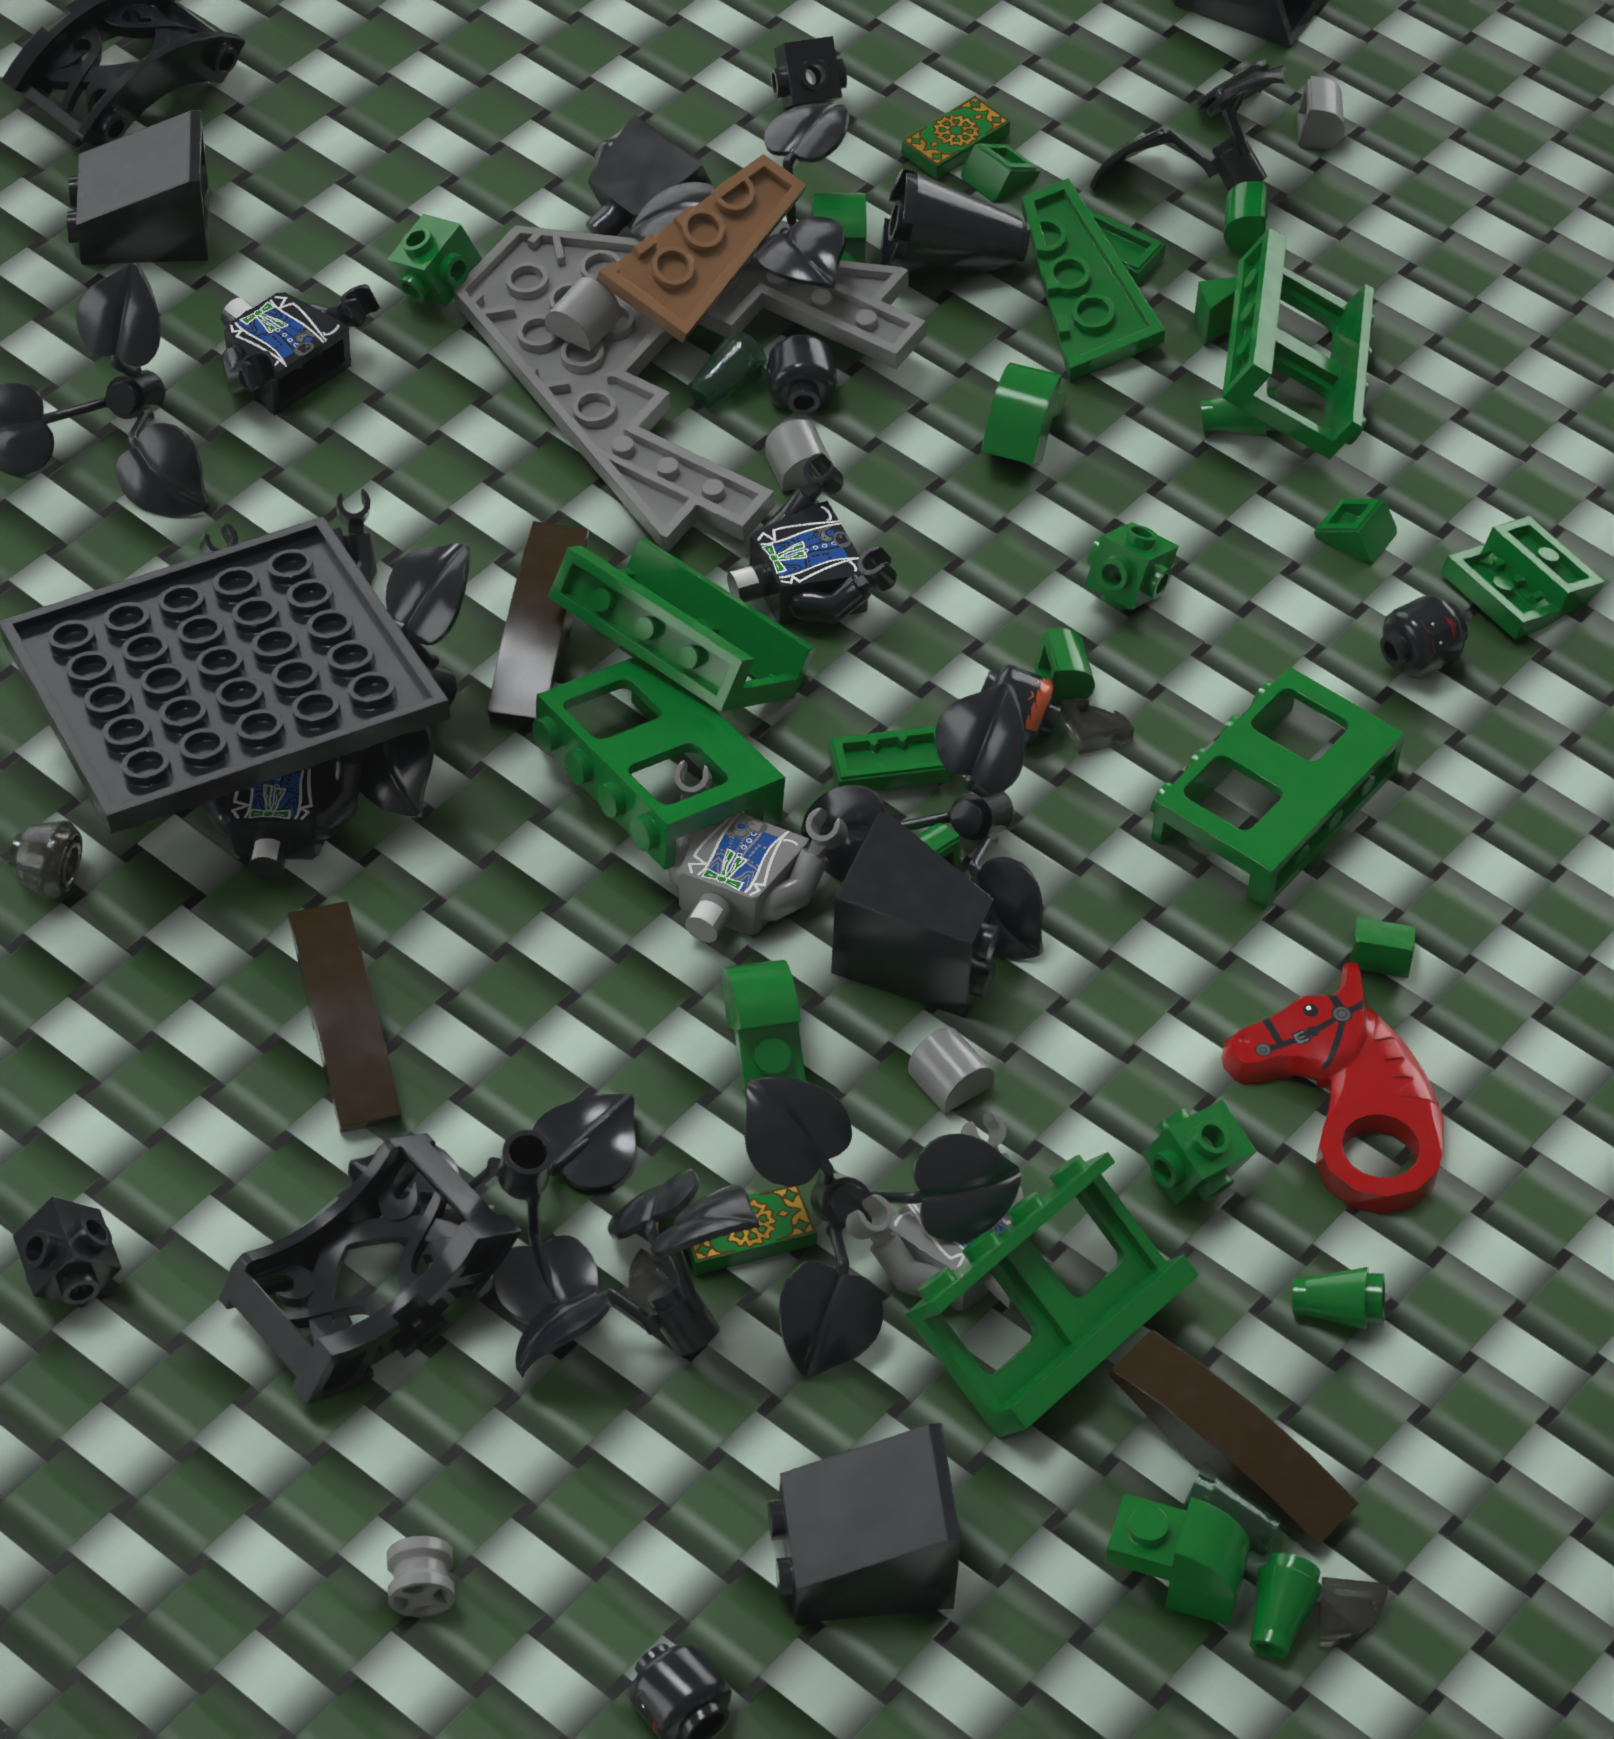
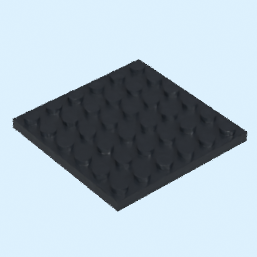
[0,516,451,834]

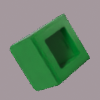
[961,143,1040,201]
[1194,276,1237,345]
[1314,499,1397,562]
[1350,917,1416,978]

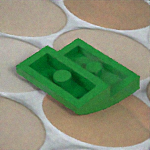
[1440,516,1605,640]

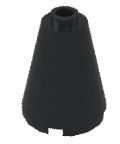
[880,169,1030,274]

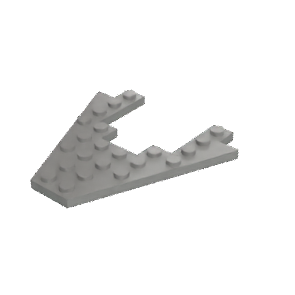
[453,225,926,552]

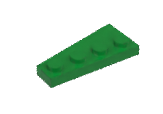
[1022,178,1165,381]

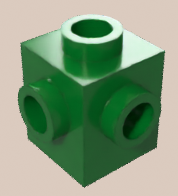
[387,214,482,306]
[1084,522,1179,610]
[1142,1099,1257,1205]

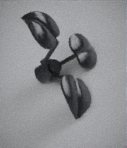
[1090,59,1287,193]
[631,103,849,289]
[0,263,210,517]
[357,543,470,817]
[801,682,1043,959]
[744,1077,1021,1377]
[348,1094,636,1325]
[515,1169,760,1378]

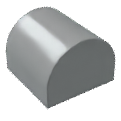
[1296,76,1345,149]
[545,277,621,352]
[765,419,834,492]
[908,1027,994,1114]

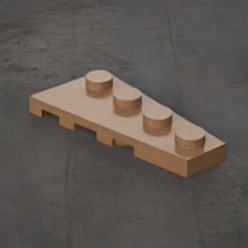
[596,154,806,343]

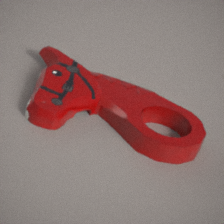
[1221,962,1444,1215]

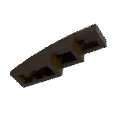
[487,521,589,725]
[288,901,401,1133]
[1107,1329,1359,1552]

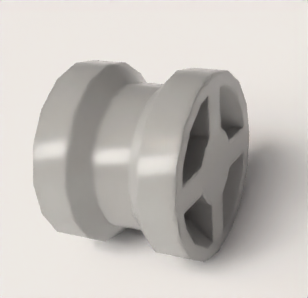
[387,1535,455,1617]

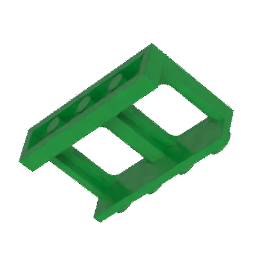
[1222,227,1375,460]
[548,538,816,711]
[532,656,785,870]
[1151,667,1404,908]
[905,1152,1199,1438]

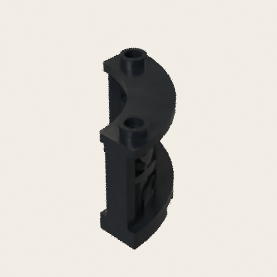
[1,0,245,146]
[219,1133,522,1404]

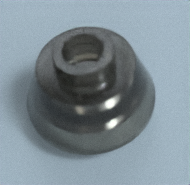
[9,820,83,901]

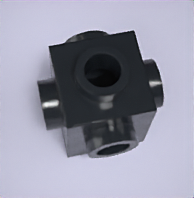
[771,36,847,109]
[13,1197,122,1308]

